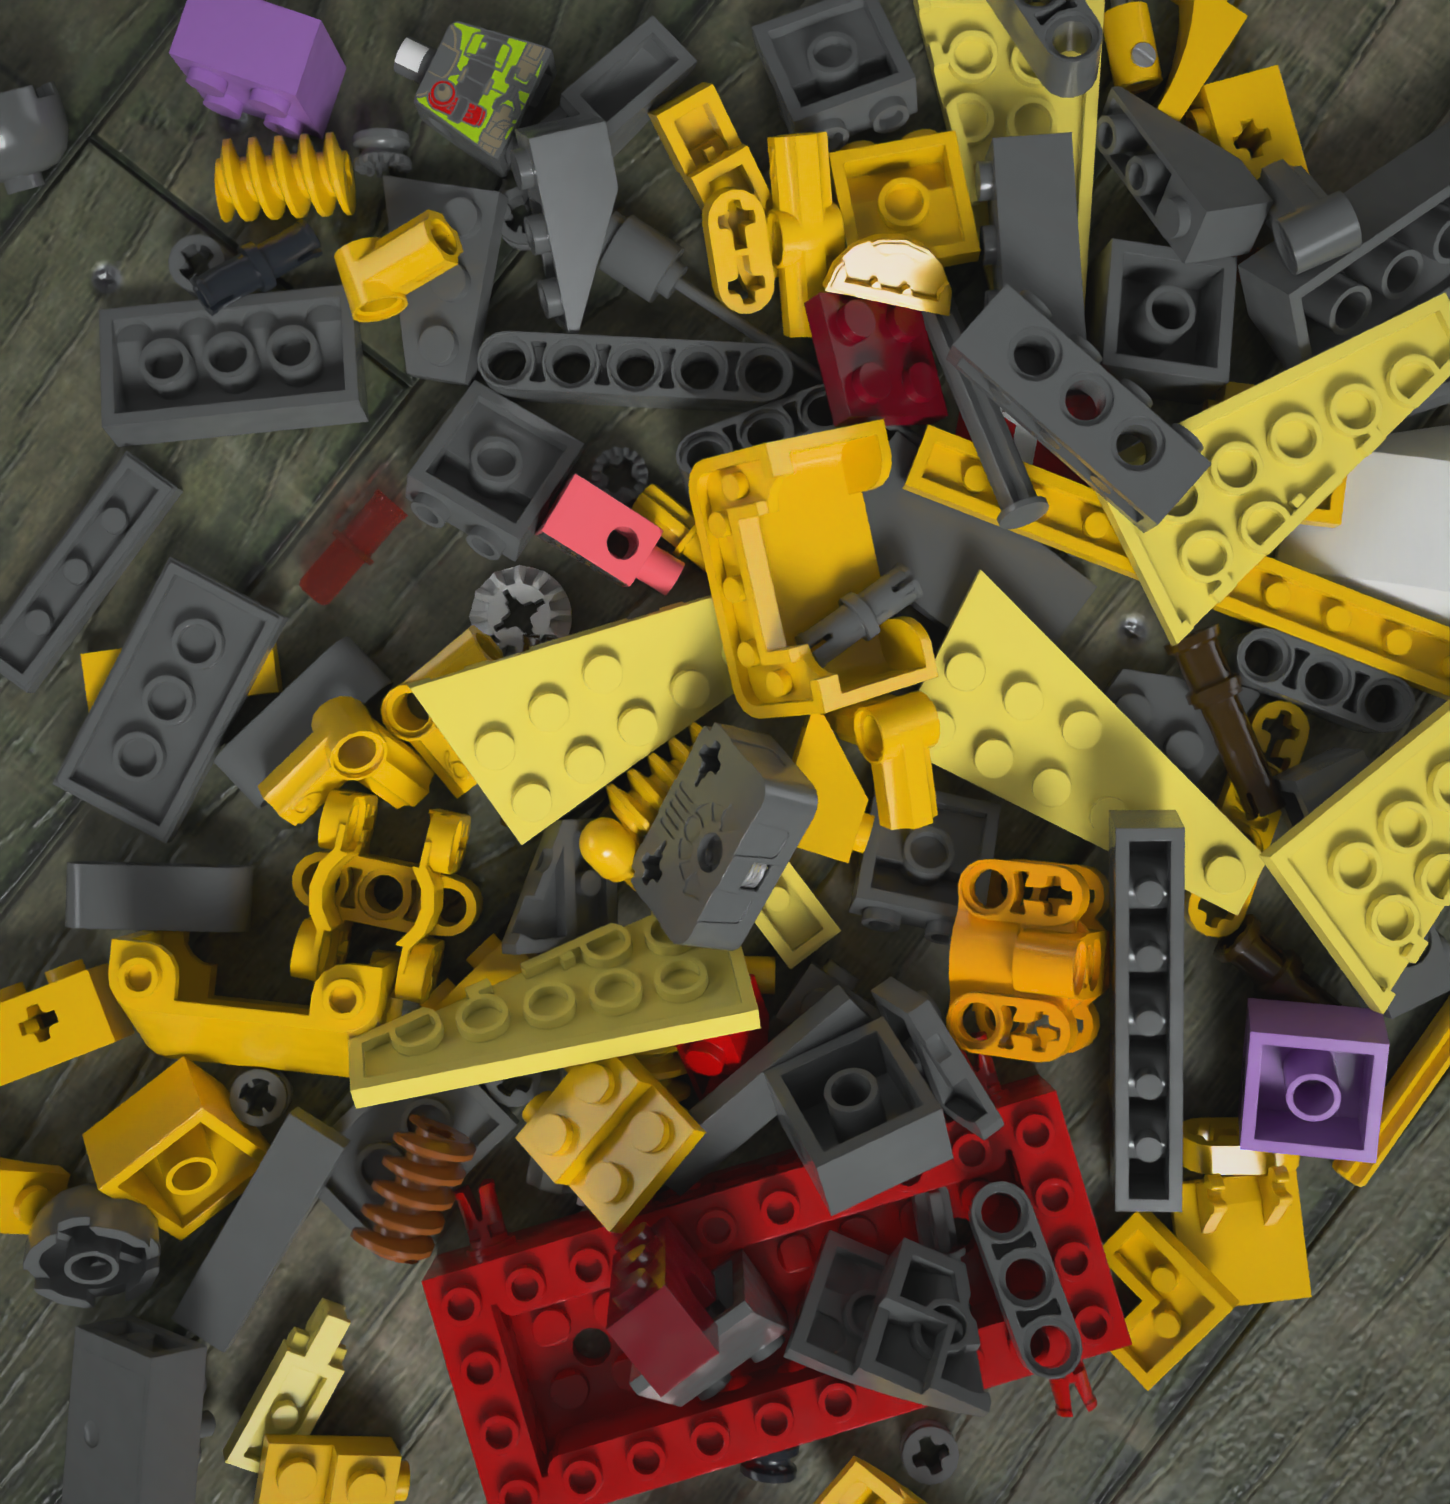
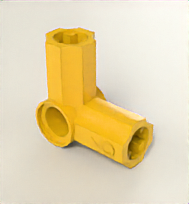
[381,625,503,799]
[822,691,940,830]
[258,696,435,826]

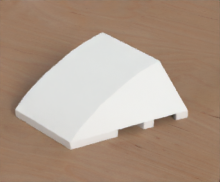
[1274,425,1450,627]

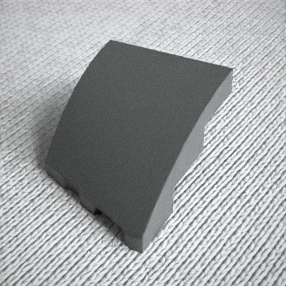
[783,1230,991,1417]

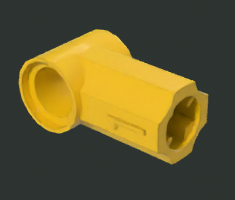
[334,209,463,323]

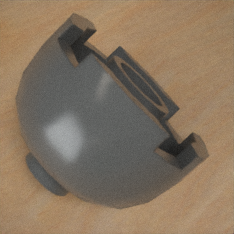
[0,81,69,195]
[23,1183,161,1308]

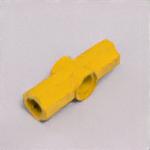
[766,131,845,338]

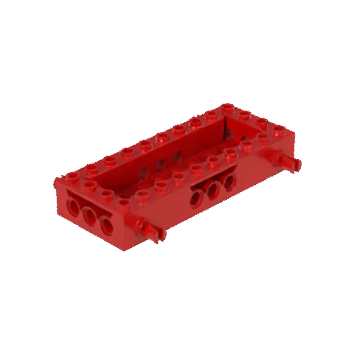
[421,1031,1132,1504]

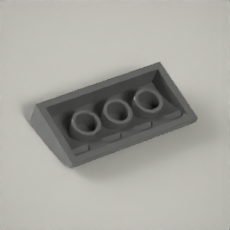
[99,285,369,447]

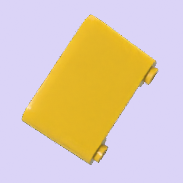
[688,419,938,719]
[108,930,404,1077]

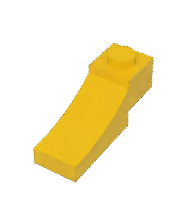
[1156,0,1248,122]
[647,82,779,292]

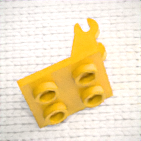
[1171,1165,1312,1306]

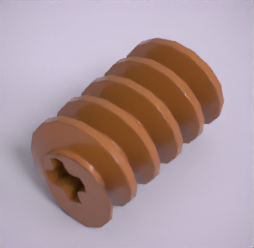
[350,1114,477,1264]

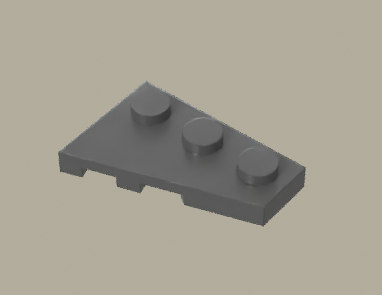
[383,175,508,387]

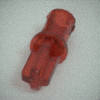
[299,489,408,606]

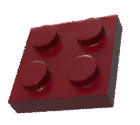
[804,292,948,427]

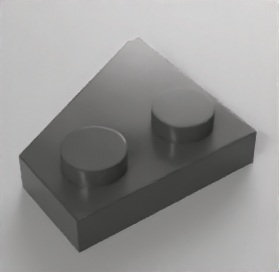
[1103,669,1260,786]
[502,818,618,955]

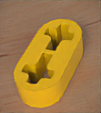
[702,187,775,314]
[1183,1117,1300,1175]

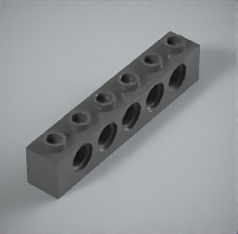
[1109,810,1185,1212]

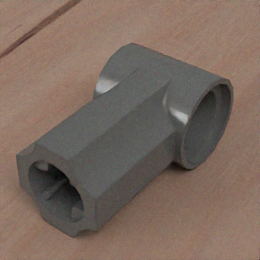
[1257,159,1362,275]

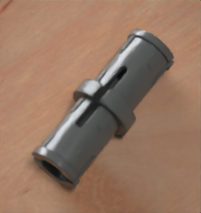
[795,563,923,668]

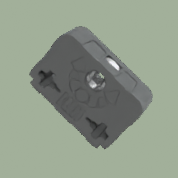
[631,722,818,951]

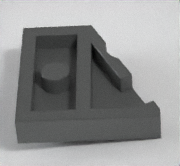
[871,977,1004,1140]

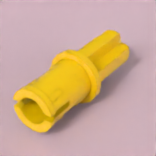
[632,484,706,572]

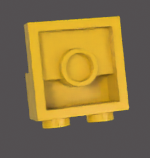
[829,129,981,267]
[515,1054,706,1233]
[253,1434,410,1504]

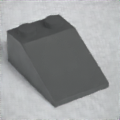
[629,1249,789,1407]

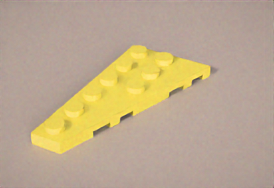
[913,0,1105,311]
[1094,292,1450,646]
[917,569,1265,916]
[407,595,734,845]
[1258,699,1450,1014]
[348,911,761,1109]

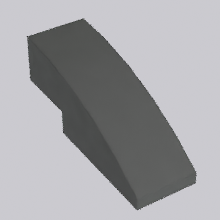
[511,15,697,168]

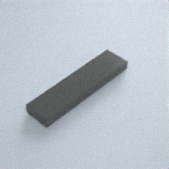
[0,451,183,693]
[664,984,874,1196]
[171,1106,351,1353]

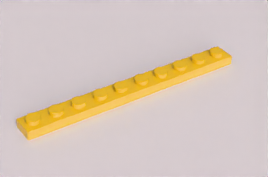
[902,425,1450,701]

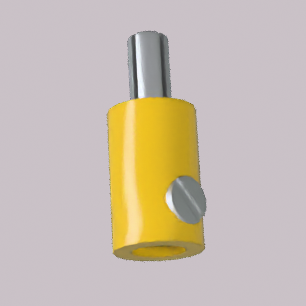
[1103,0,1163,94]

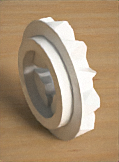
[469,565,572,657]

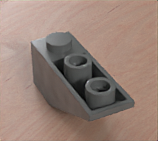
[1095,86,1273,264]
[510,113,618,334]

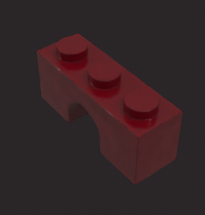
[606,1215,719,1398]

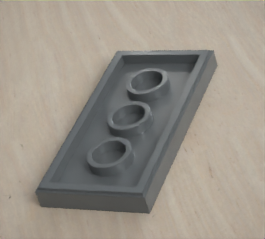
[862,431,1097,644]
[52,557,289,844]

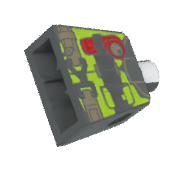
[394,21,557,179]

